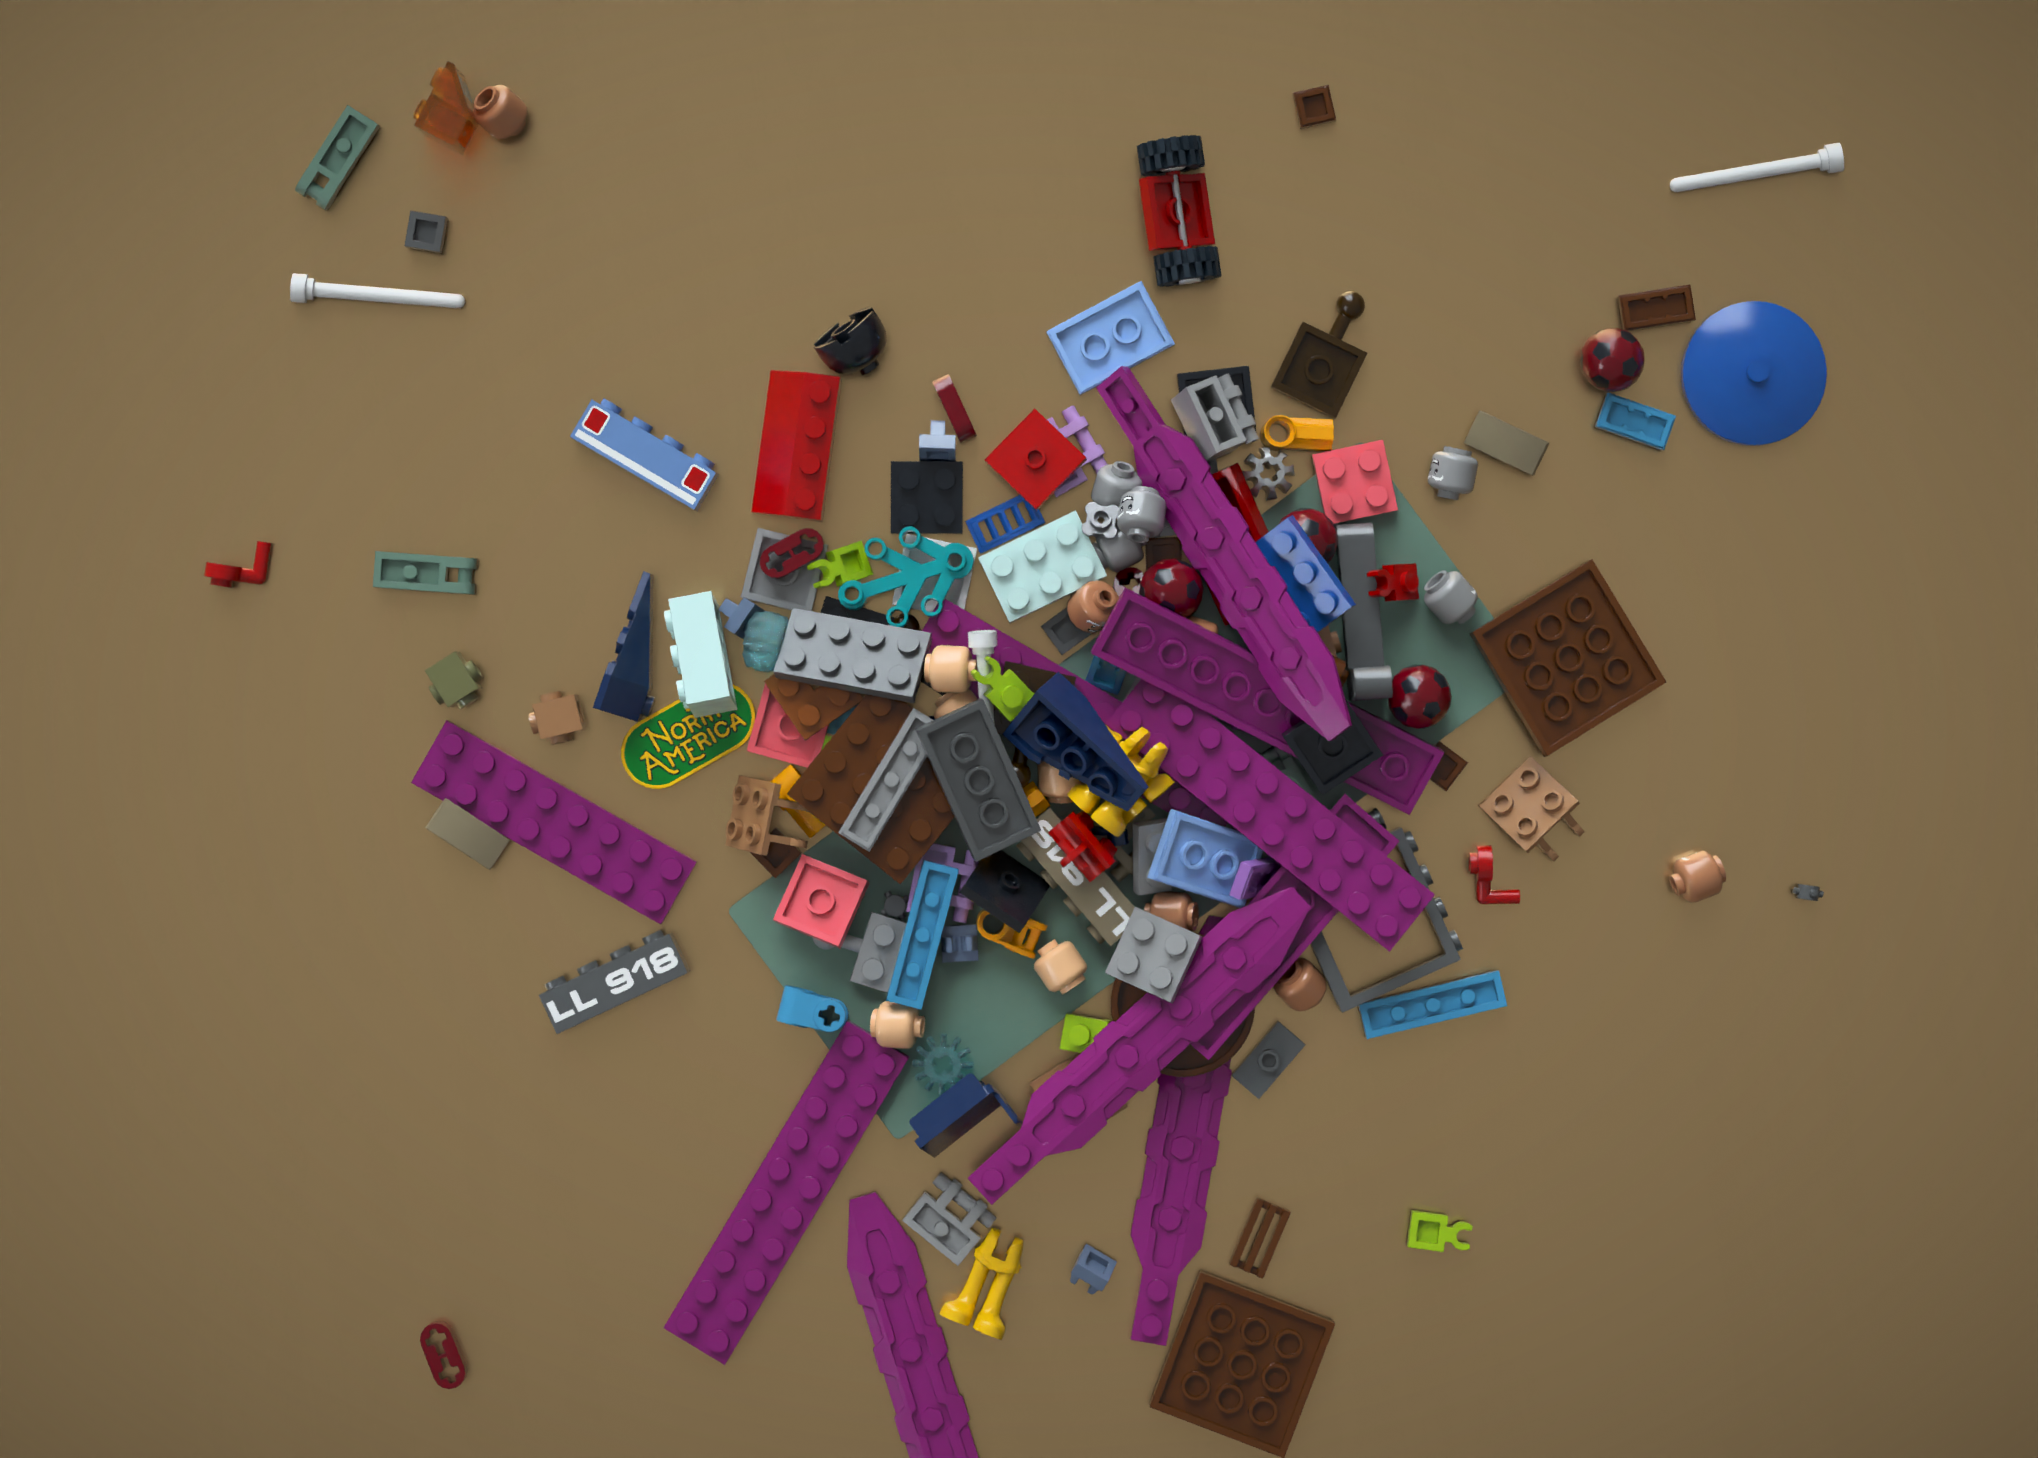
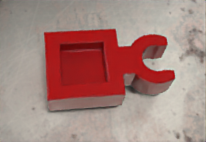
[1367,563,1419,602]

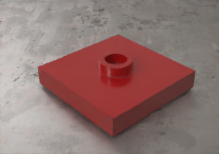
[985,408,1087,511]

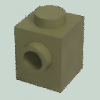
[425,651,483,709]

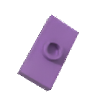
[1229,857,1281,900]

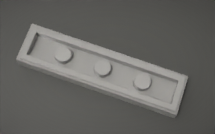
[838,708,933,852]

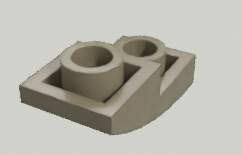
[1464,410,1549,475]
[425,798,510,870]

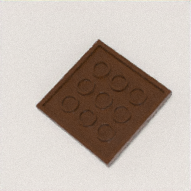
[1469,559,1666,757]
[787,695,954,885]
[1149,1271,1335,1458]

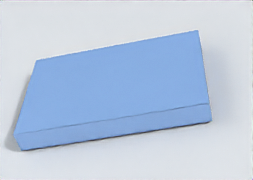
[1046,281,1175,395]
[1147,809,1263,908]

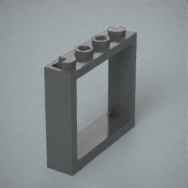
[1310,827,1463,1013]

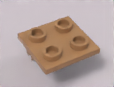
[1479,756,1585,862]
[725,775,808,856]

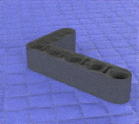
[1335,522,1393,701]

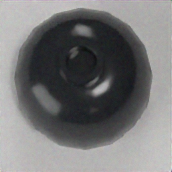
[814,307,887,375]

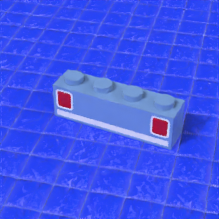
[570,398,719,511]

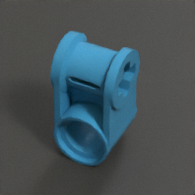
[776,985,849,1032]

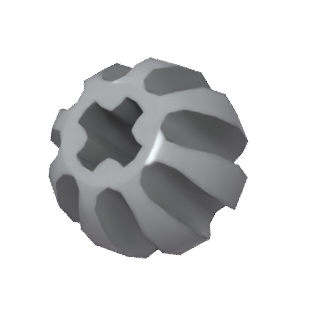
[1242,447,1295,501]

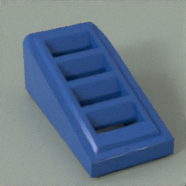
[965,495,1045,554]

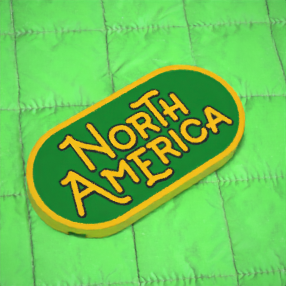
[621,684,756,789]

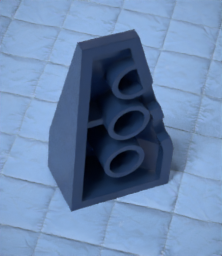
[593,571,655,722]
[1003,672,1148,812]

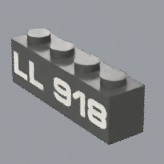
[539,930,690,1034]

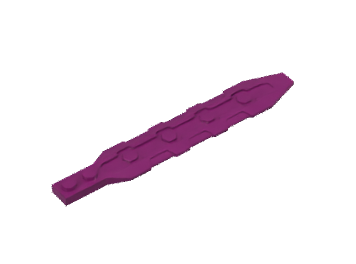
[1096,366,1352,741]
[968,887,1311,1205]
[1130,915,1232,1346]
[847,1192,979,1458]

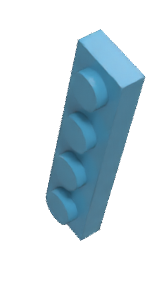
[886,860,959,1010]
[1358,970,1507,1039]

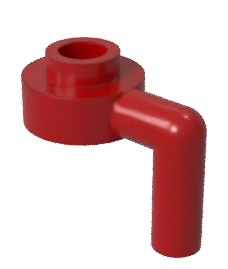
[204,541,272,588]
[1468,845,1520,904]

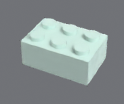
[978,510,1107,624]
[664,591,737,718]

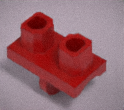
[1048,811,1117,882]

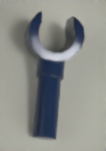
[1090,826,1129,846]

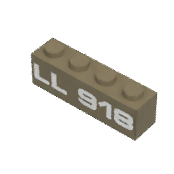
[1016,807,1135,946]

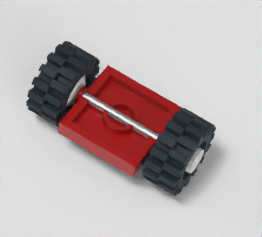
[1137,135,1222,287]

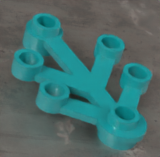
[838,526,974,628]

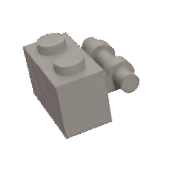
[1171,373,1259,462]

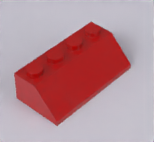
[751,370,842,522]

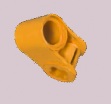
[976,909,1048,959]

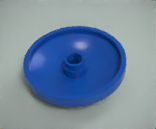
[1681,301,1827,446]

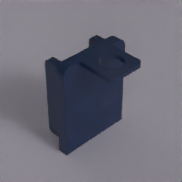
[909,1073,1023,1158]

